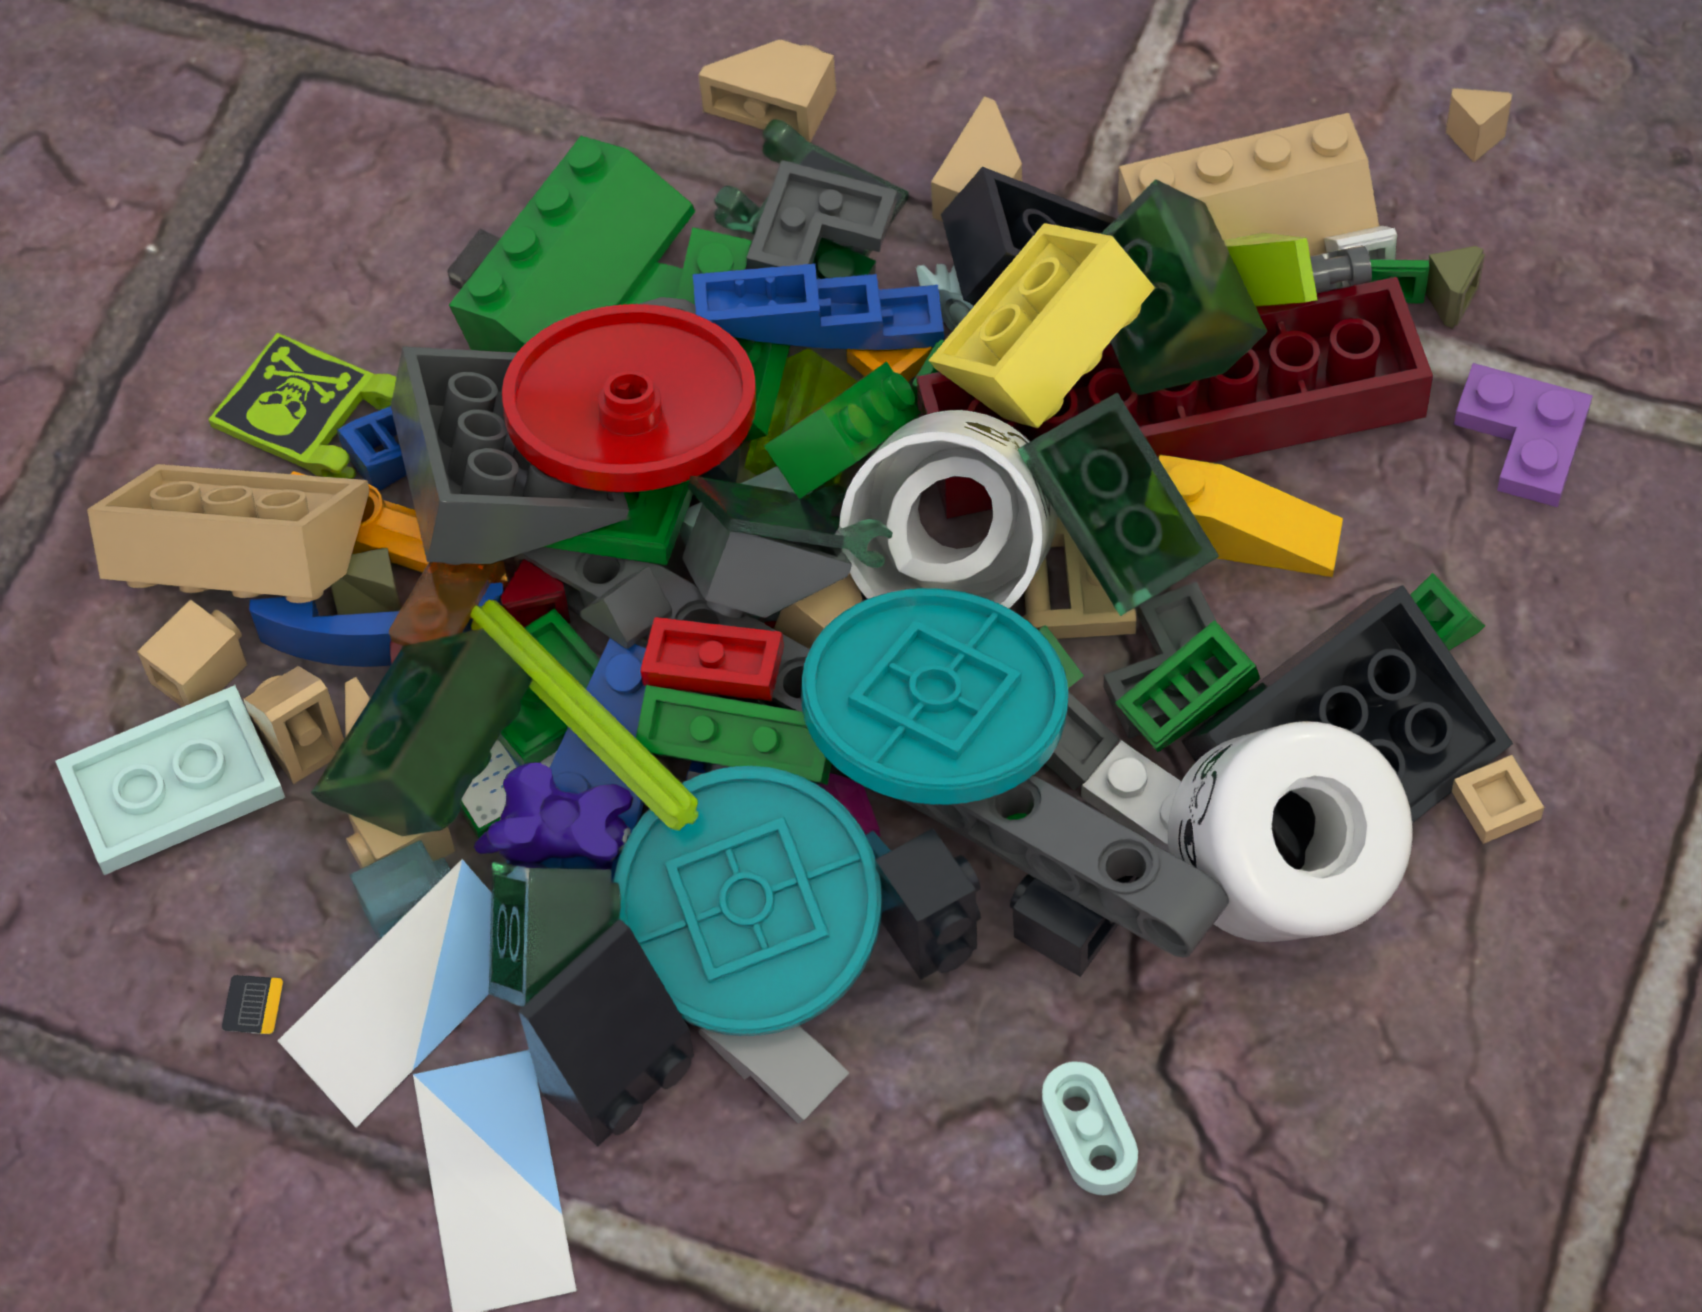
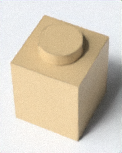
[137,599,247,707]

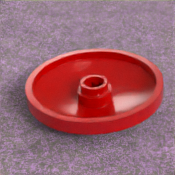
[502,304,756,492]

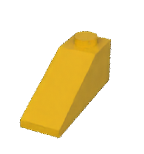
[1147,455,1343,577]

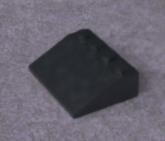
[1181,585,1513,870]

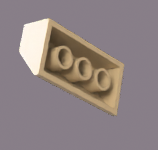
[1118,113,1379,302]
[87,464,369,603]

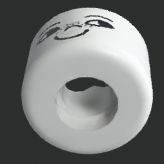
[839,410,1058,609]
[1168,721,1413,942]

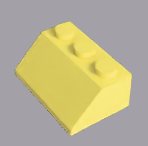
[928,223,1155,428]

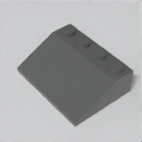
[391,346,629,565]

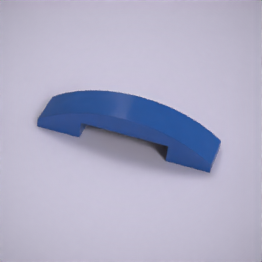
[249,582,505,667]

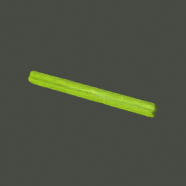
[470,599,699,830]

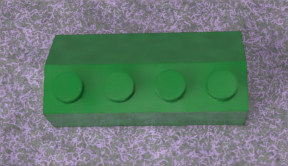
[449,136,696,353]

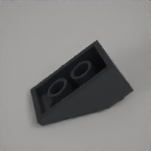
[941,166,1150,314]
[518,919,694,1147]

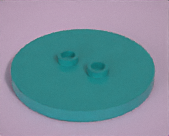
[801,588,1068,805]
[612,766,882,1036]

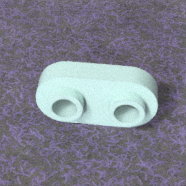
[1042,1062,1138,1195]

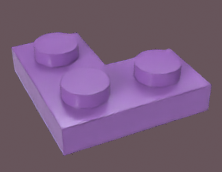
[1454,363,1593,507]

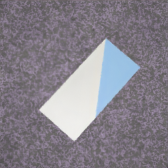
[278,859,537,1127]
[413,1050,576,1312]

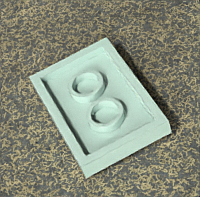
[55,685,285,875]

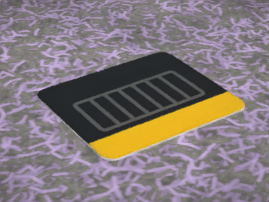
[222,975,283,1034]

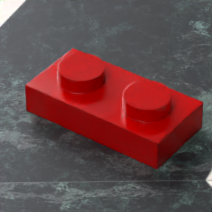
[640,617,784,701]

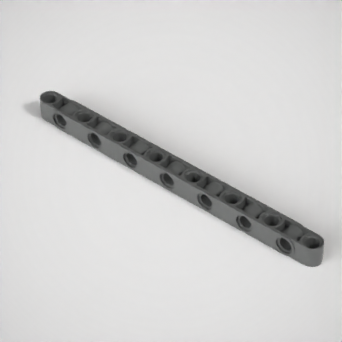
[492,547,1229,958]

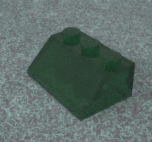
[1101,179,1267,395]
[1017,393,1219,616]
[311,628,533,836]
[488,861,621,1007]

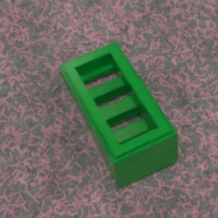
[1115,620,1261,753]

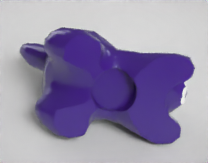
[474,763,633,874]

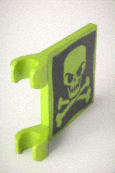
[208,333,396,479]

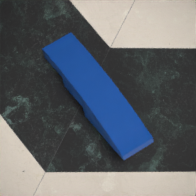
[693,264,944,350]

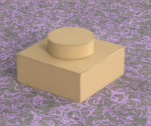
[1451,755,1544,844]

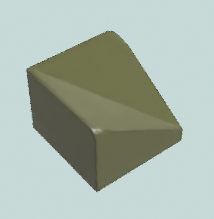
[331,548,402,615]

